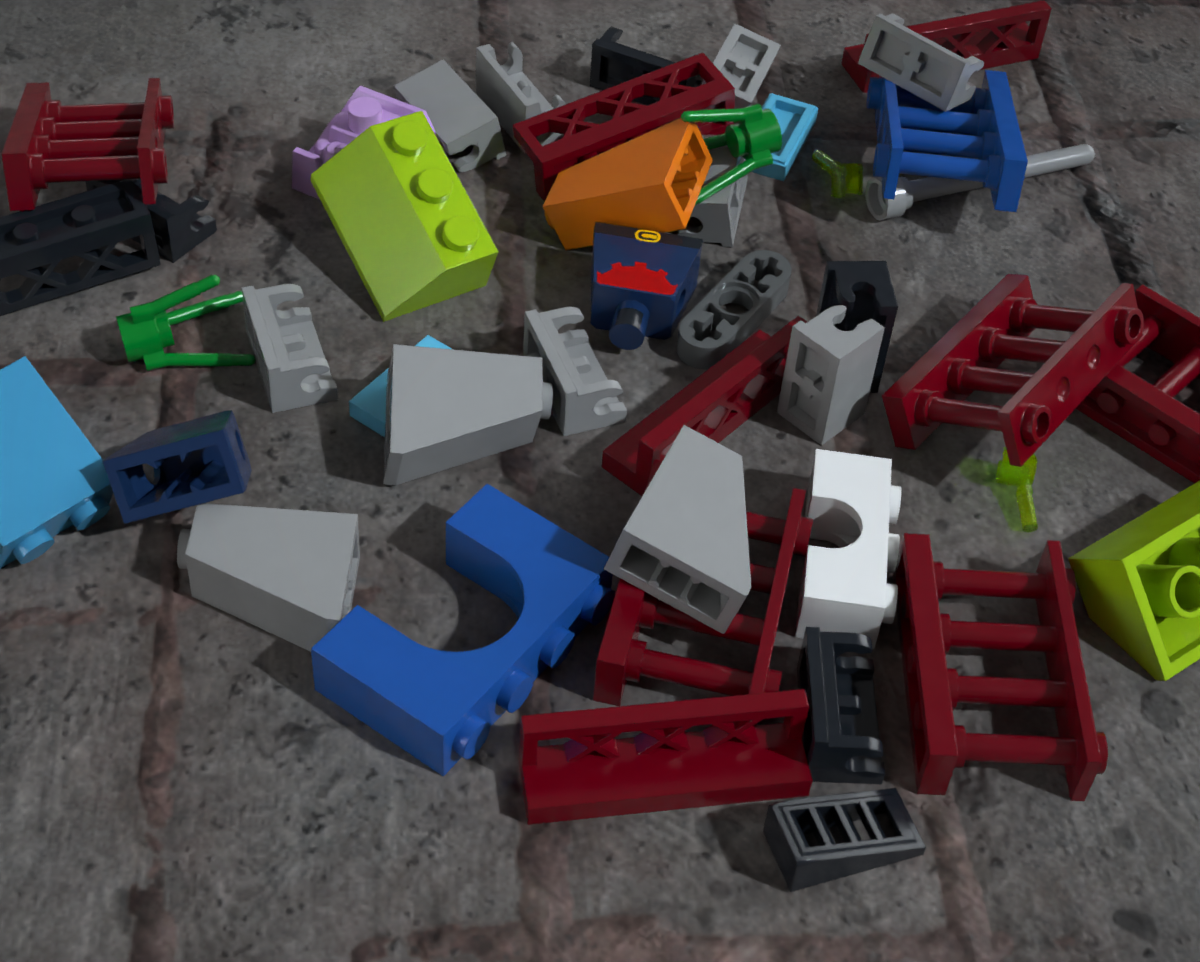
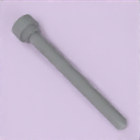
[865,144,1095,221]

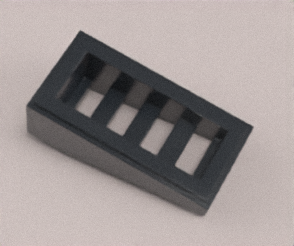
[763,788,926,892]

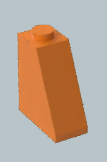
[542,118,713,250]

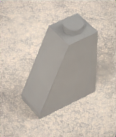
[383,344,553,485]
[604,425,751,634]
[177,503,360,652]

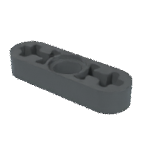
[676,250,792,369]

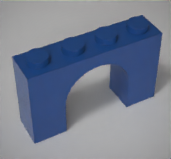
[311,484,615,777]

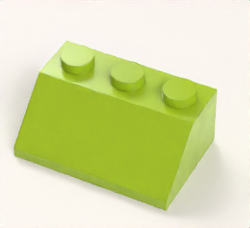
[310,110,498,322]
[1068,481,1200,681]

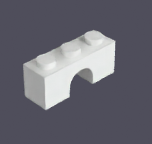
[795,449,901,649]

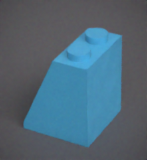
[0,356,113,568]

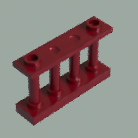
[1,78,174,211]
[882,274,1144,467]
[1075,284,1200,484]
[593,459,813,726]
[892,533,1108,801]

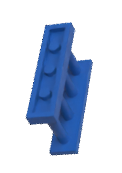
[866,70,1028,212]

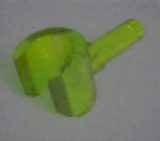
[812,149,864,198]
[996,447,1038,532]

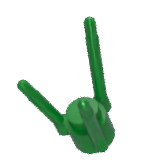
[681,104,782,205]
[116,275,256,371]

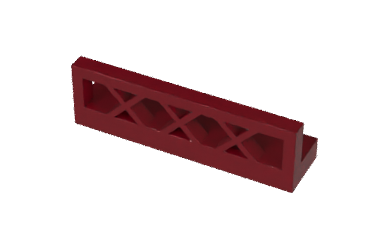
[841,0,1052,93]
[513,52,735,202]
[601,316,808,496]
[519,689,813,825]

